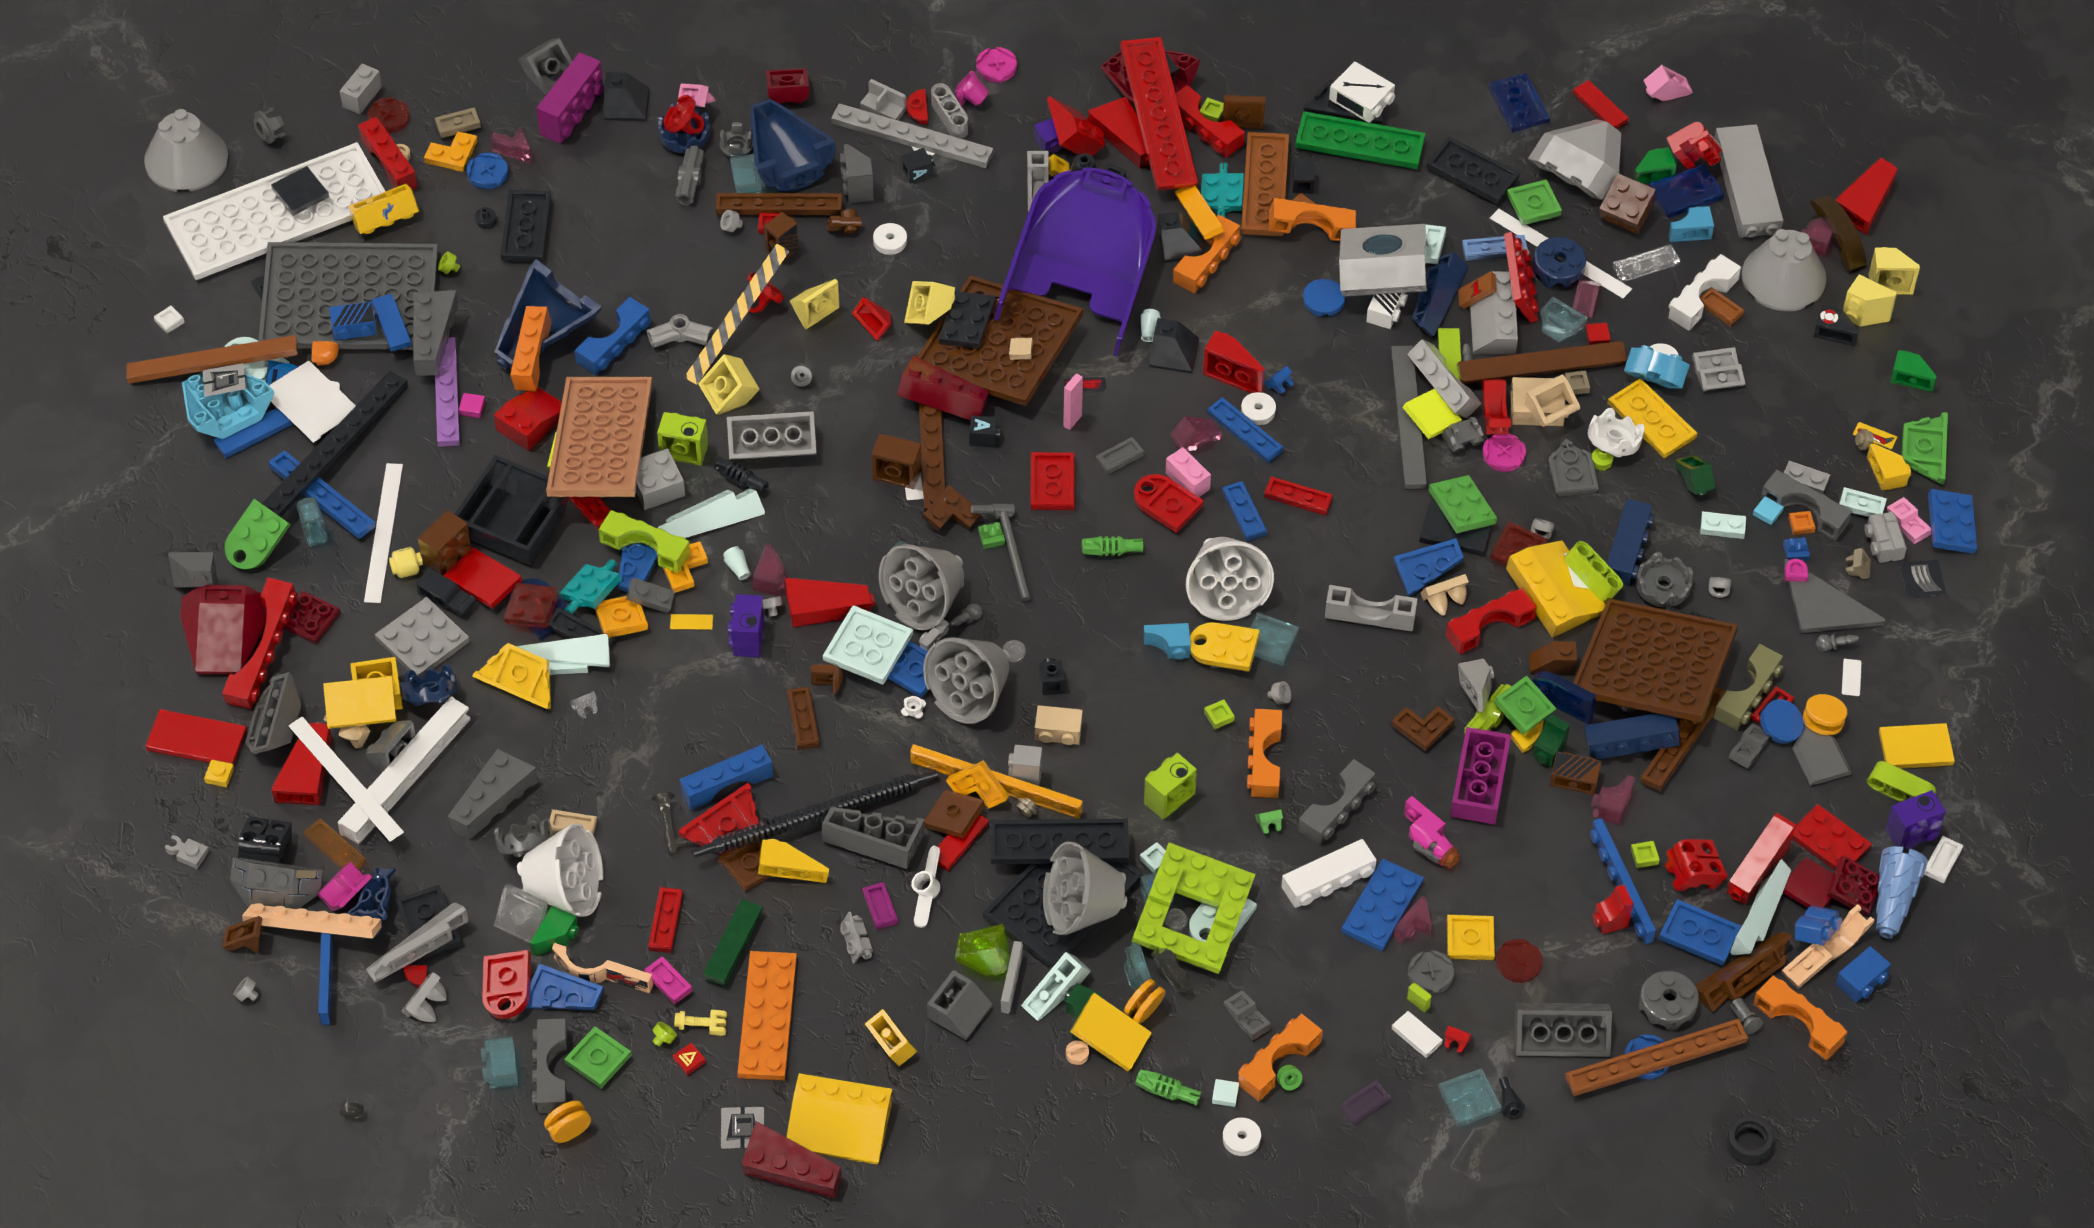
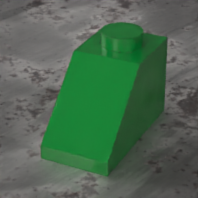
[1634,147,1676,184]
[1890,350,1937,392]
[530,906,579,956]

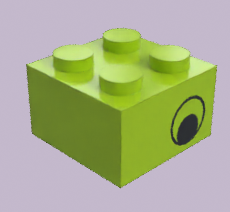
[657,412,708,466]
[1144,753,1197,820]

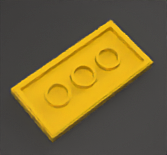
[1607,378,1698,459]

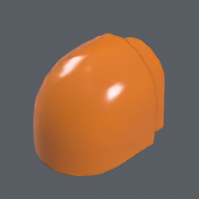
[311,341,339,366]

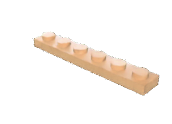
[242,903,382,939]

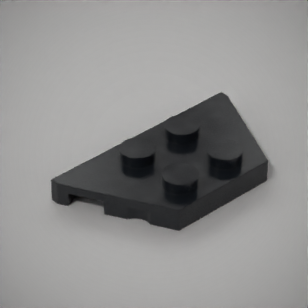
[1303,80,1382,125]

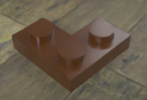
[921,485,981,531]
[1391,706,1455,751]

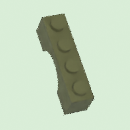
[1714,644,1784,731]

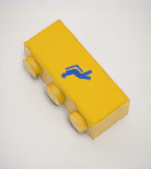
[348,184,419,234]

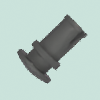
[1730,998,1763,1035]

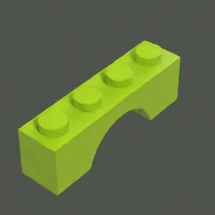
[598,510,690,573]

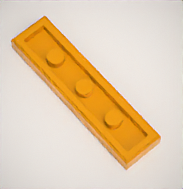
[1174,186,1224,240]

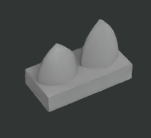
[401,972,447,1022]

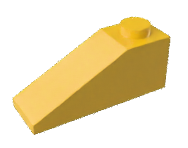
[758,839,829,883]

